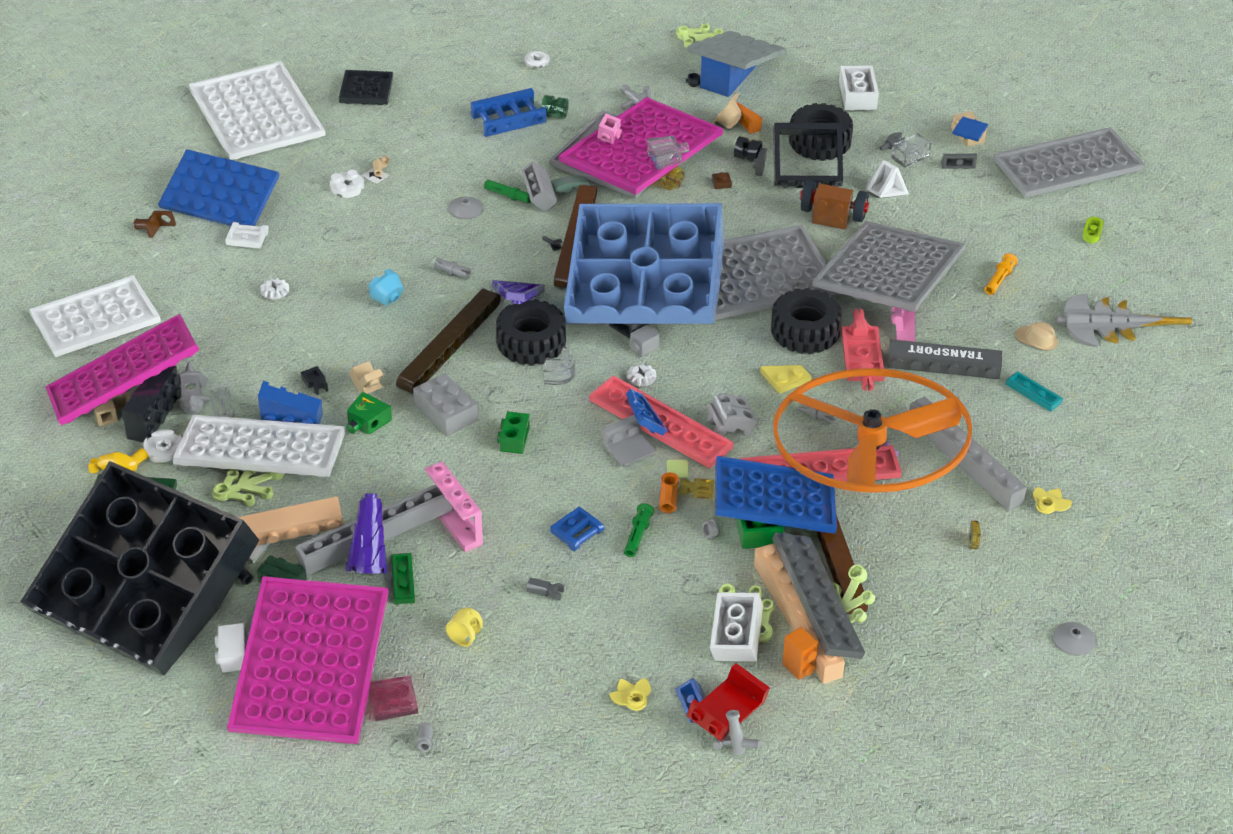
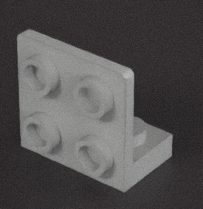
[603,415,655,467]

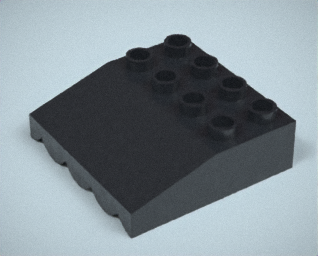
[20,461,260,675]

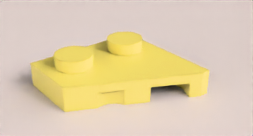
[760,365,811,394]

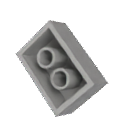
[413,373,478,436]

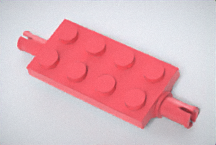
[841,309,885,391]

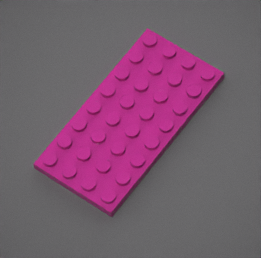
[45,313,199,426]

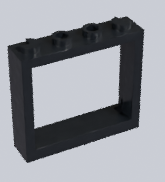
[773,122,843,188]

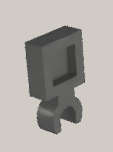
[753,148,767,176]

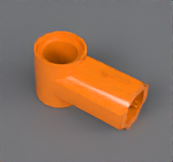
[659,472,679,514]

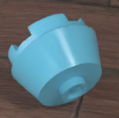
[368,269,404,305]

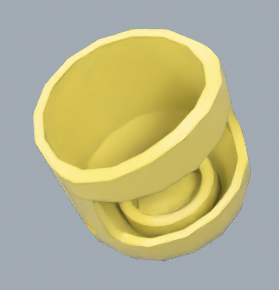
[446,607,483,647]

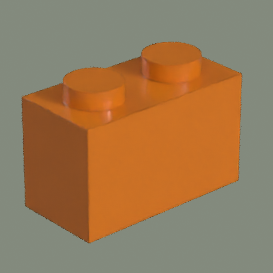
[782,627,818,680]

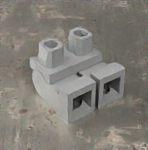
[707,393,758,437]

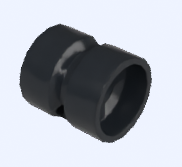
[733,136,763,162]

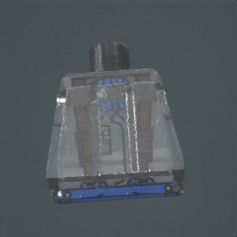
[647,136,689,170]

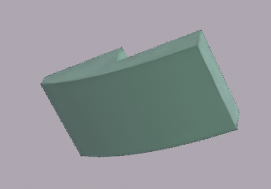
[551,176,590,194]

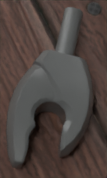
[879,132,906,151]

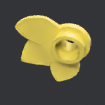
[1033,487,1072,514]
[609,678,651,711]

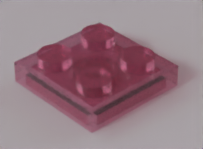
[369,675,418,721]

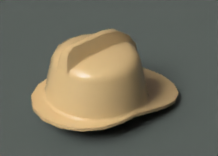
[713,92,741,129]
[1015,322,1058,351]

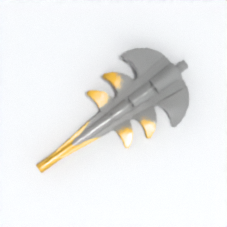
[1056,294,1192,347]

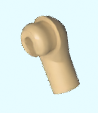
[373,156,390,177]

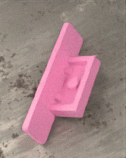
[891,307,916,342]

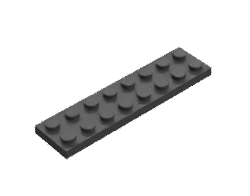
[772,532,865,659]

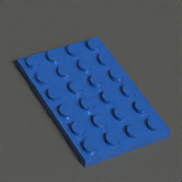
[158,149,280,226]
[715,456,837,534]

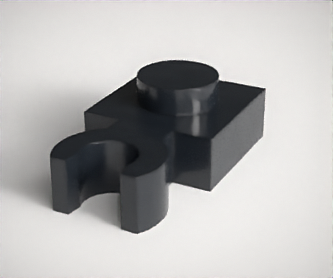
[300,366,328,395]

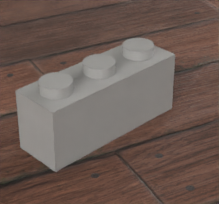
[521,160,557,212]

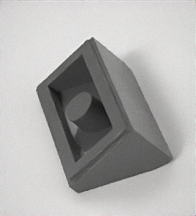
[941,153,977,169]

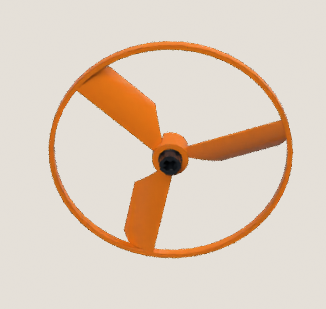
[773,368,972,493]

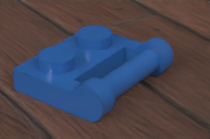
[550,506,605,552]

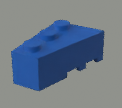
[258,380,323,424]

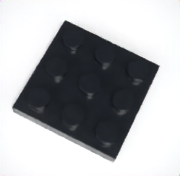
[339,70,394,105]

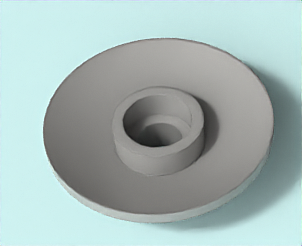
[448,197,483,219]
[1053,622,1096,656]

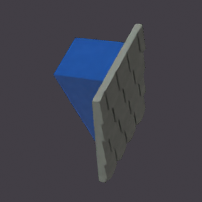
[687,31,785,97]

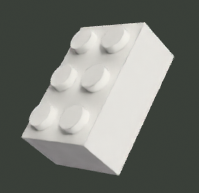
[839,65,879,111]
[710,593,763,662]

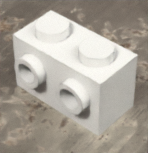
[215,623,247,673]

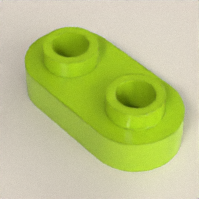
[1082,216,1104,243]

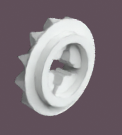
[524,51,550,69]
[260,278,289,299]
[626,363,656,387]

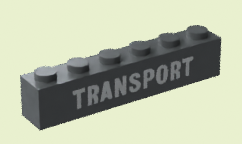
[887,339,1002,379]

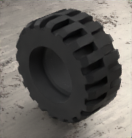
[789,103,853,161]
[771,288,842,354]
[496,299,566,366]

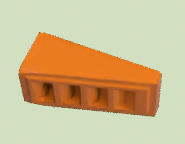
[736,102,762,134]

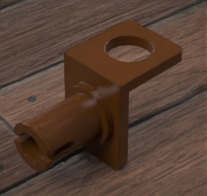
[134,211,176,238]

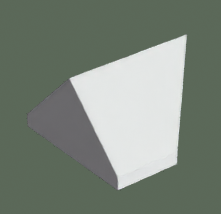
[866,160,909,198]

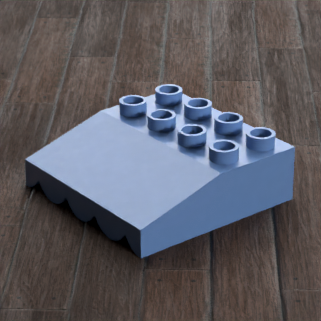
[564,203,724,324]

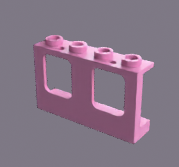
[425,461,483,552]

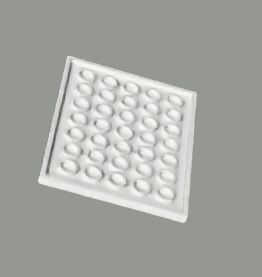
[189,61,325,160]

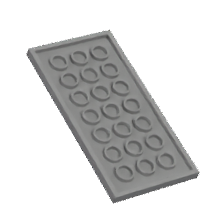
[993,127,1145,198]

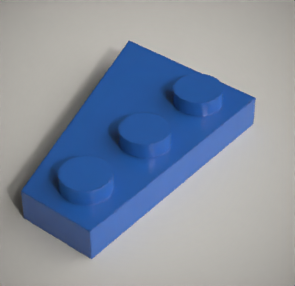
[626,388,668,436]

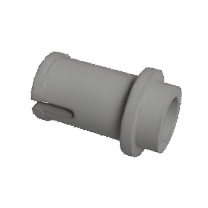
[416,722,434,751]

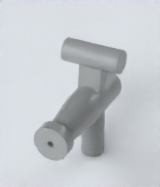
[620,85,652,110]
[713,710,762,755]

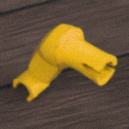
[87,448,148,473]

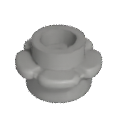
[702,519,720,539]

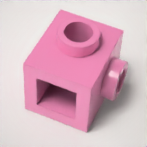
[597,114,622,144]

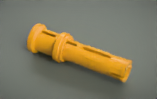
[984,253,1018,295]

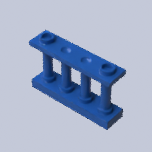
[471,88,546,137]

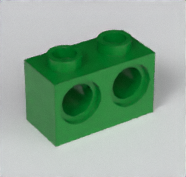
[497,411,530,454]

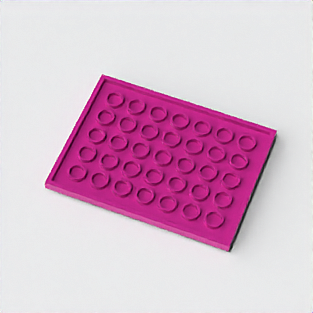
[559,97,723,195]
[227,576,389,744]

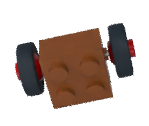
[800,181,870,230]

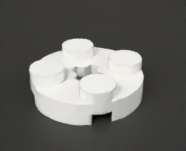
[330,169,364,198]
[143,430,182,463]

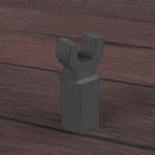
[526,577,564,600]

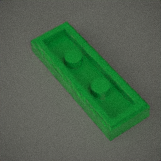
[391,553,415,605]

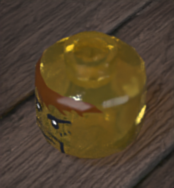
[660,166,685,190]

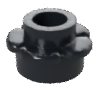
[686,73,700,87]

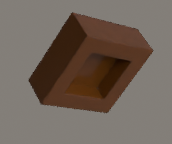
[712,172,732,189]

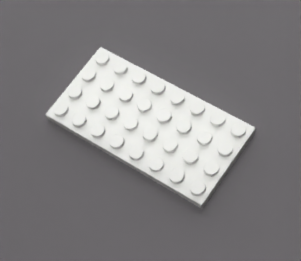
[173,415,345,477]

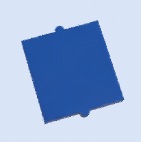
[952,117,988,142]

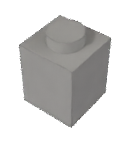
[630,325,659,357]

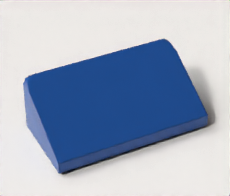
[675,678,706,723]

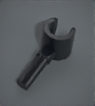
[542,236,562,251]

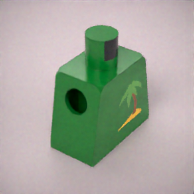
[346,392,392,434]

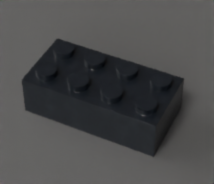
[122,365,181,443]

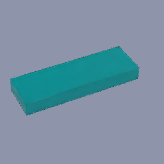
[1005,371,1063,412]

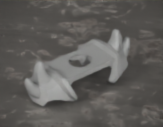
[177,362,211,415]

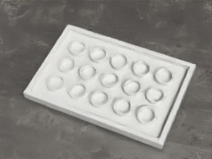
[29,275,161,357]

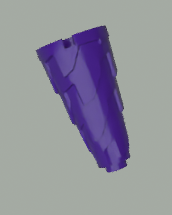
[346,493,388,574]

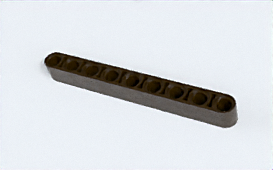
[396,288,501,394]

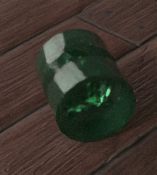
[541,95,569,120]

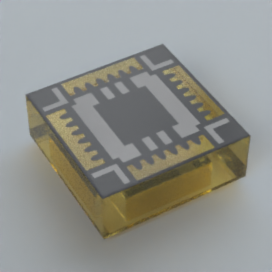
[969,521,981,549]

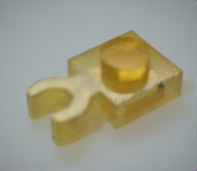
[679,478,714,499]

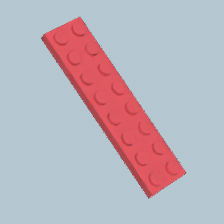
[589,375,734,469]
[740,445,902,482]

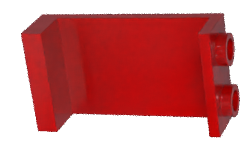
[686,663,770,741]

